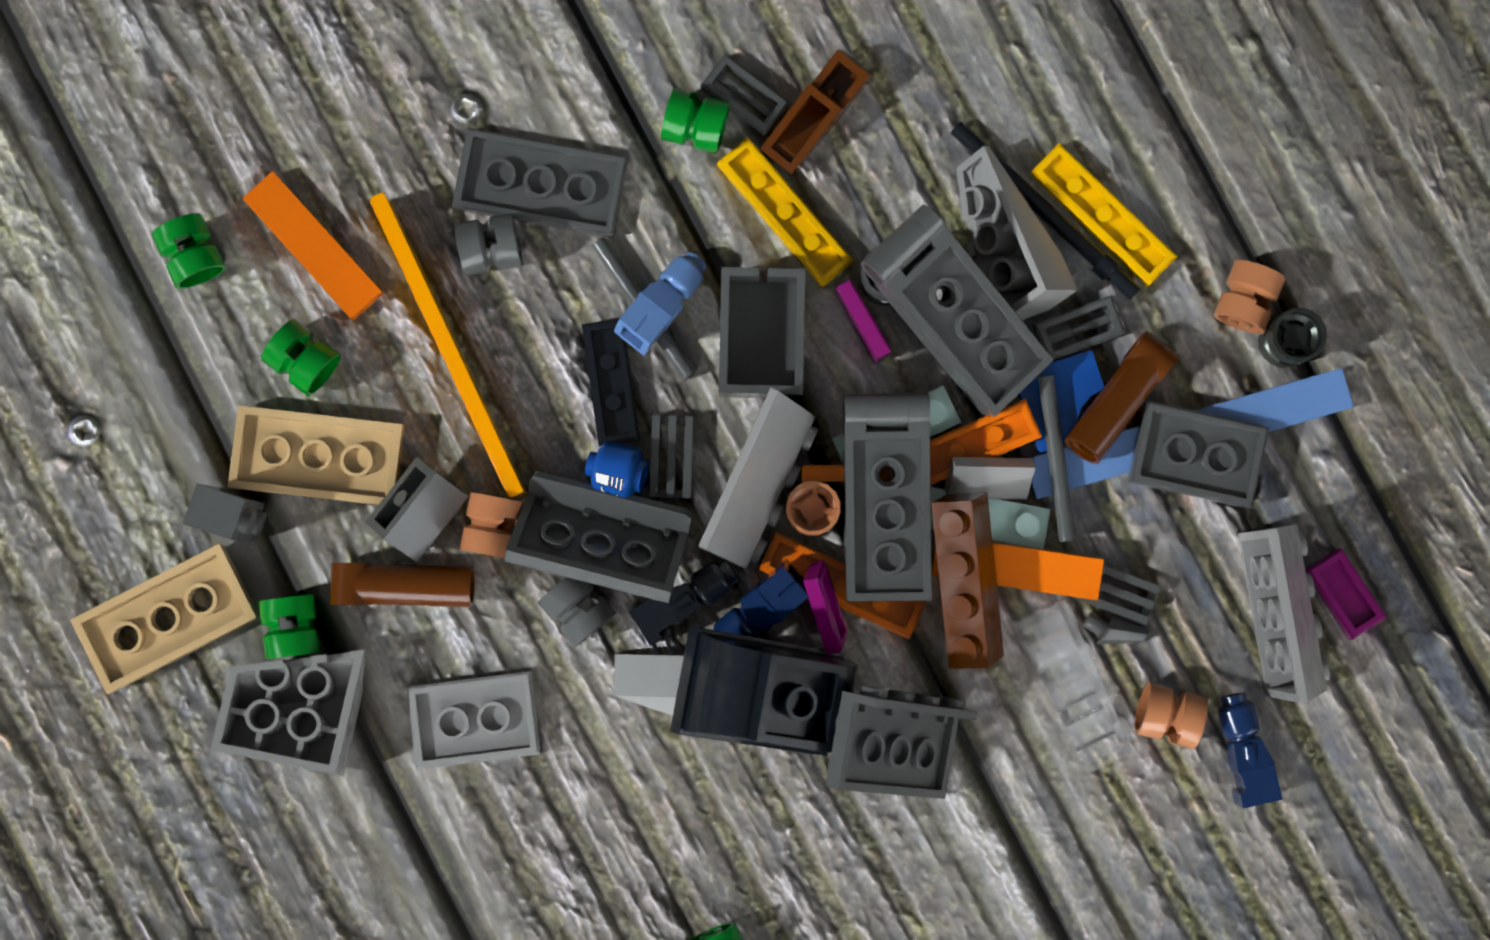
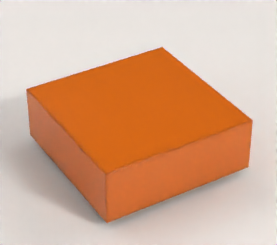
[801,465,844,484]

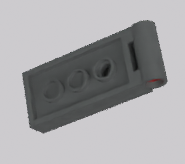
[861,205,1053,417]
[843,393,932,602]

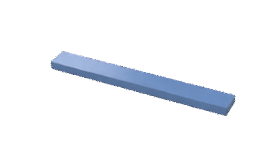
[1031,368,1354,500]

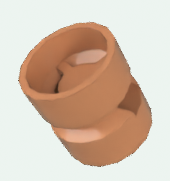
[1213,260,1286,334]
[785,481,840,537]
[459,492,524,558]
[1134,682,1208,749]

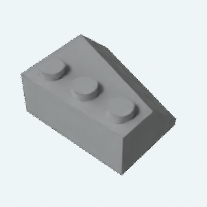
[210,649,366,777]

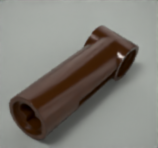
[1065,330,1179,464]
[330,563,475,607]

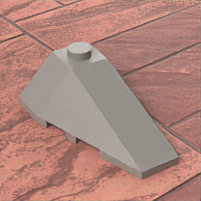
[956,146,1077,320]

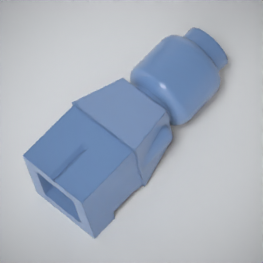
[613,252,706,356]

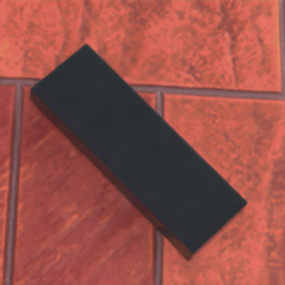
[582,319,640,447]

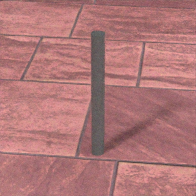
[591,237,697,381]
[1038,375,1076,542]

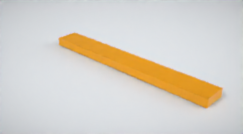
[370,192,528,499]

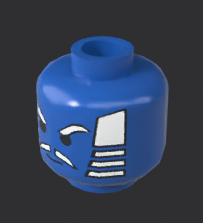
[585,441,649,498]

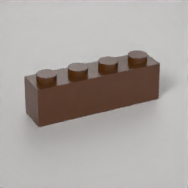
[931,492,1004,669]

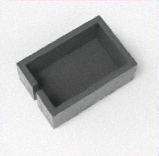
[719,267,806,399]

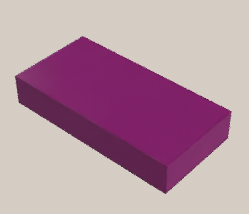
[835,280,891,364]
[1305,548,1387,640]
[803,560,848,655]

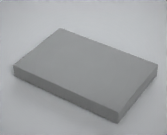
[406,671,541,770]

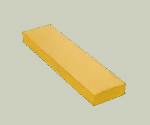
[717,137,854,289]
[1029,143,1178,287]

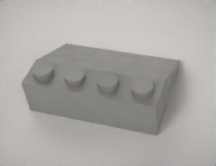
[698,387,819,569]
[1237,524,1330,703]

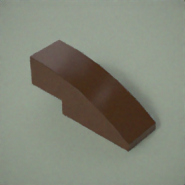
[760,49,874,174]

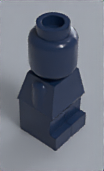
[714,559,808,637]
[1218,692,1283,808]

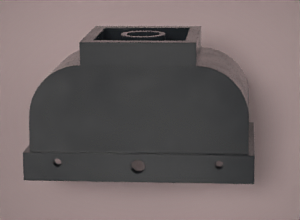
[670,626,858,756]

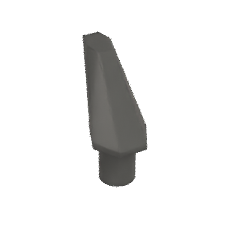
[1082,612,1151,644]

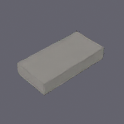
[944,457,1036,500]

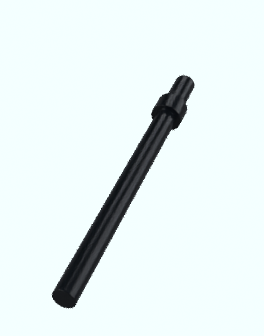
[950,121,1142,300]

